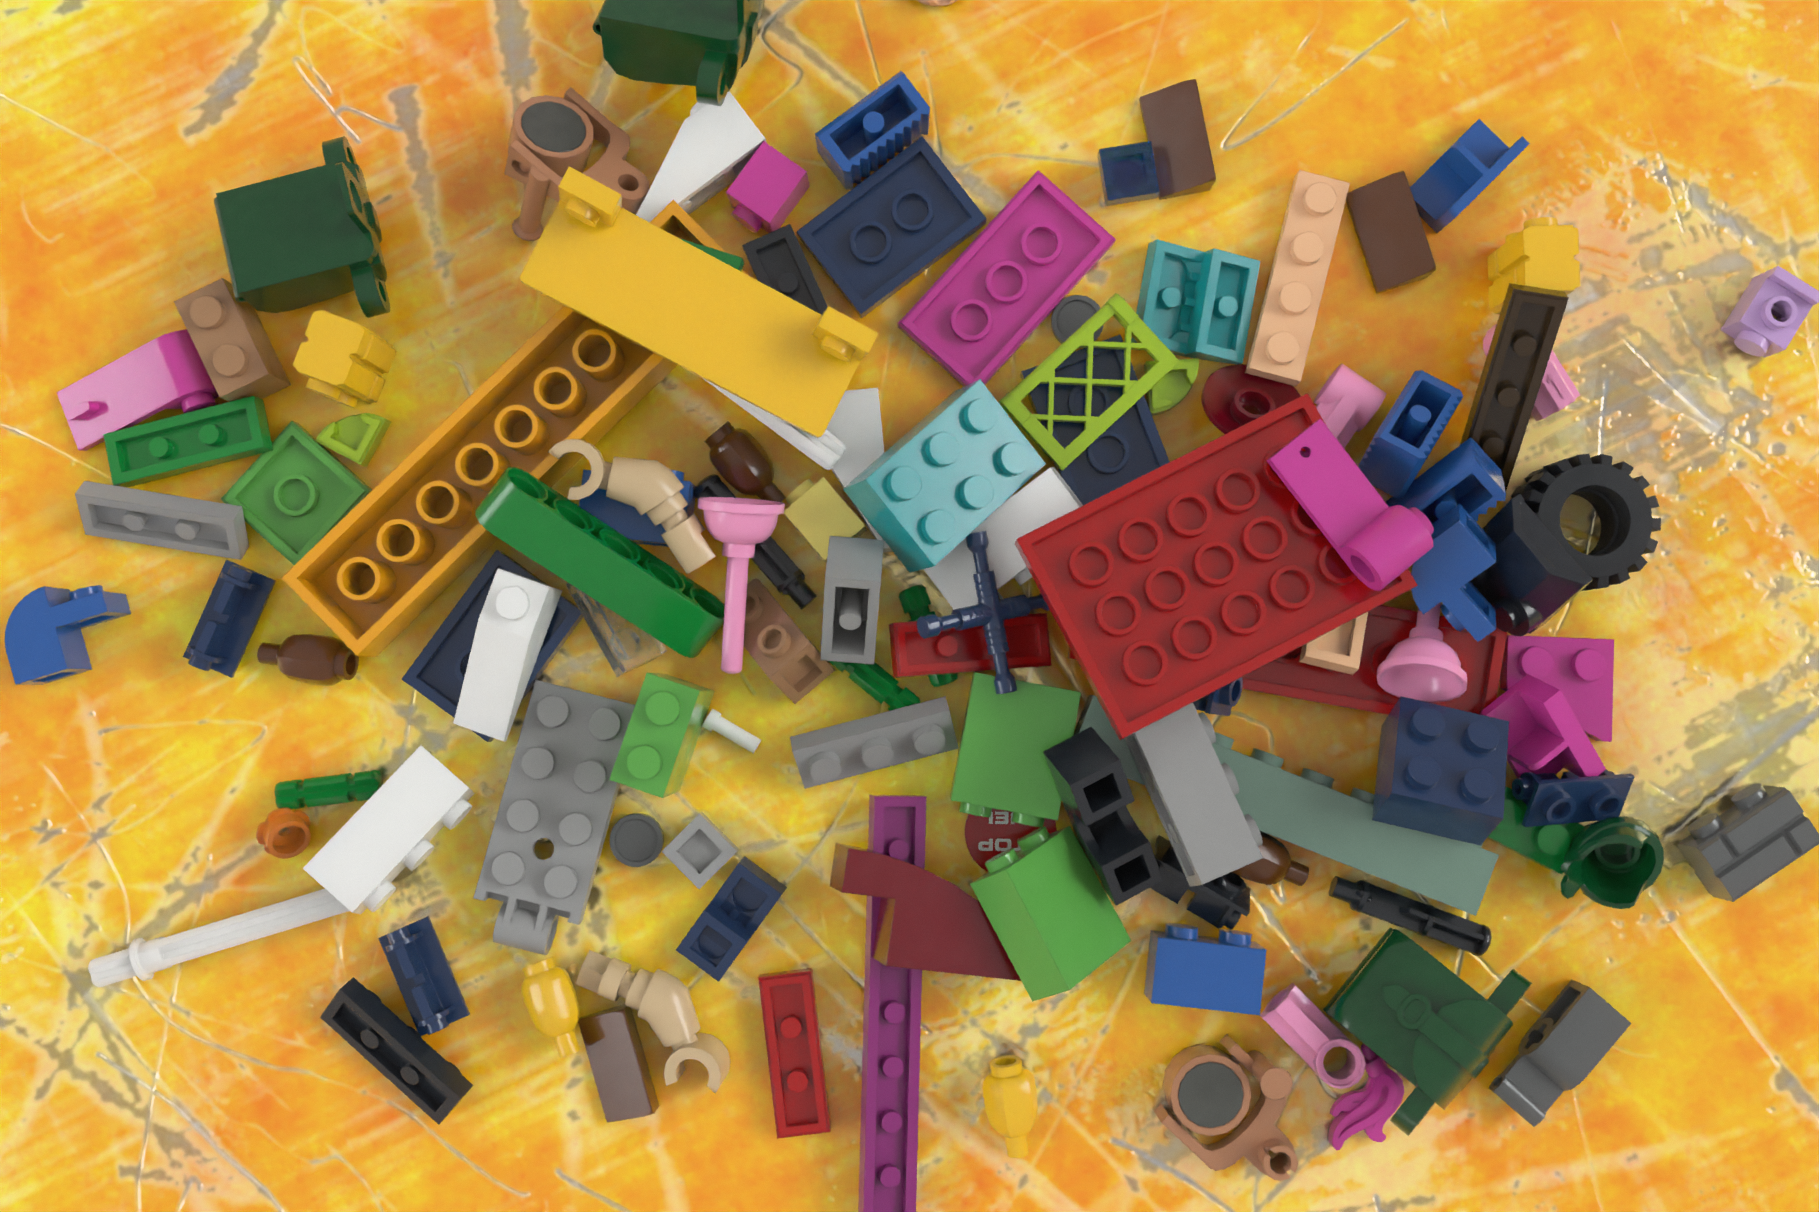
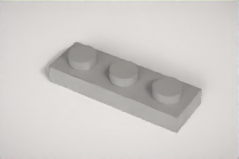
[75,481,249,560]
[790,696,959,789]

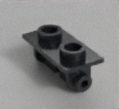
[1150,835,1251,930]

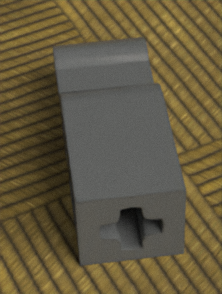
[1489,979,1631,1127]

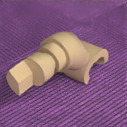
[548,439,715,574]
[575,950,731,1094]

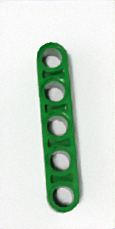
[475,467,725,658]

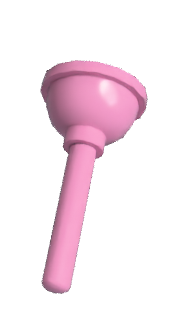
[698,497,785,674]
[1377,602,1467,702]

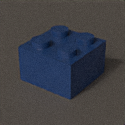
[1372,696,1509,845]

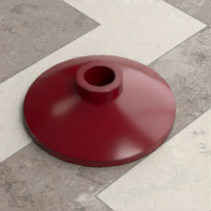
[1201,364,1301,434]

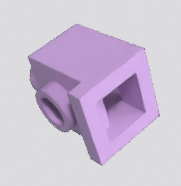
[1721,266,1819,358]

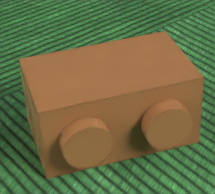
[174,278,291,402]

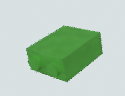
[950,672,1081,827]
[609,673,715,798]
[970,826,1131,1002]

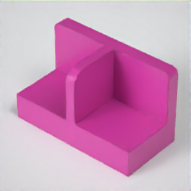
[1480,674,1606,778]

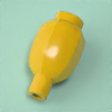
[521,956,581,1058]
[982,1055,1038,1158]

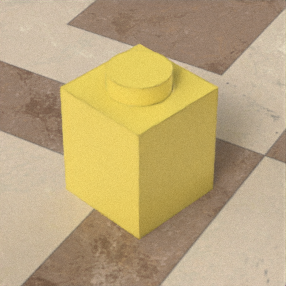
[784,477,867,563]

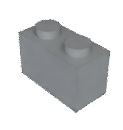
[820,536,884,664]

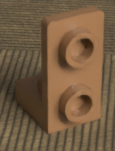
[724,578,835,704]

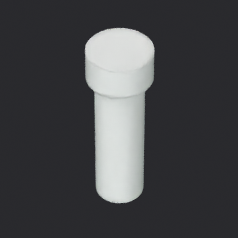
[702,708,761,754]

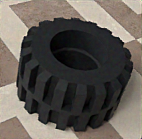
[1510,454,1661,591]

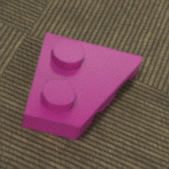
[1500,635,1614,742]

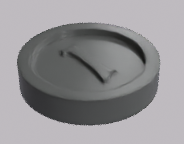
[1051,295,1104,349]
[610,813,664,867]

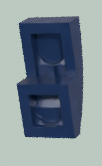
[676,856,787,982]

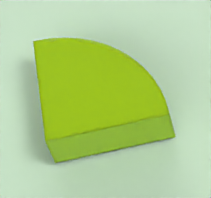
[1144,358,1199,416]
[315,413,391,468]

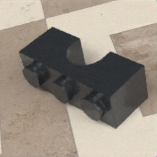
[1043,727,1163,906]

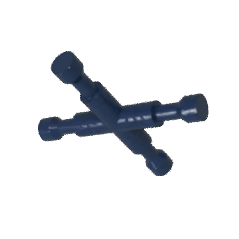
[917,531,1050,694]

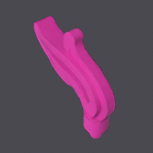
[1328,1044,1405,1151]

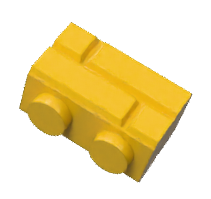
[1487,217,1581,314]
[293,309,397,408]

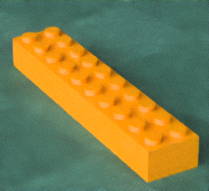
[282,200,749,657]

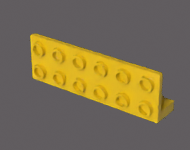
[520,166,879,438]

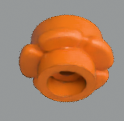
[256,807,311,859]

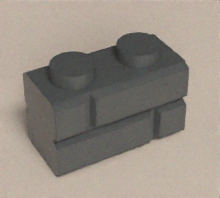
[1677,783,1819,902]

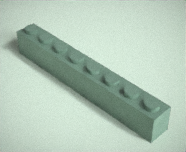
[1073,695,1499,916]

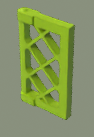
[999,293,1180,471]

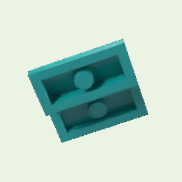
[1131,239,1261,364]

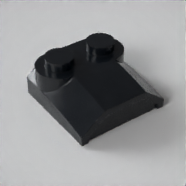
[1470,494,1593,636]

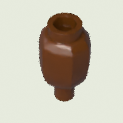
[704,421,786,502]
[257,634,359,686]
[1231,831,1309,886]

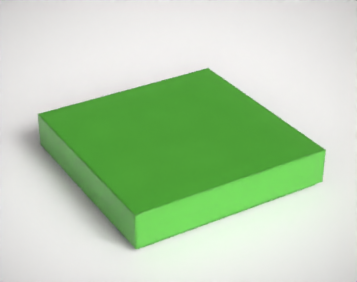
[221,421,372,565]

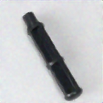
[694,474,817,610]
[1329,876,1492,956]

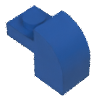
[1411,504,1496,642]
[5,585,131,685]

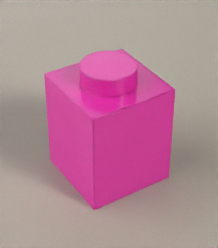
[726,141,810,233]

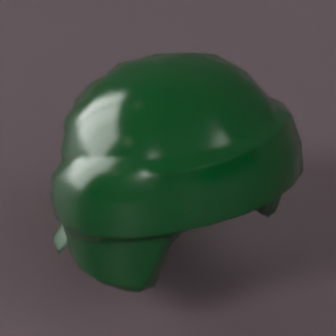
[1560,816,1664,909]

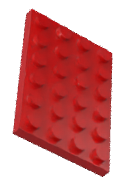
[1015,393,1418,740]

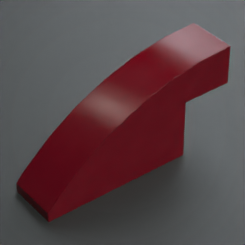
[830,843,1021,981]

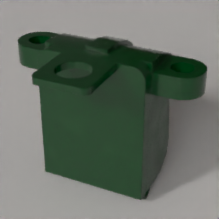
[593,0,765,106]
[213,136,390,318]
[1323,927,1532,1136]

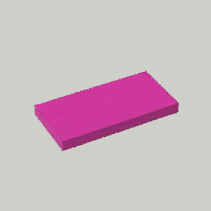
[898,170,1116,387]

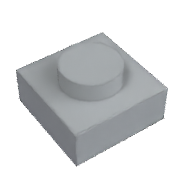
[662,812,739,889]

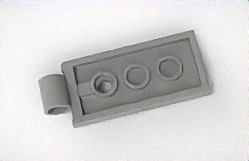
[473,680,635,955]

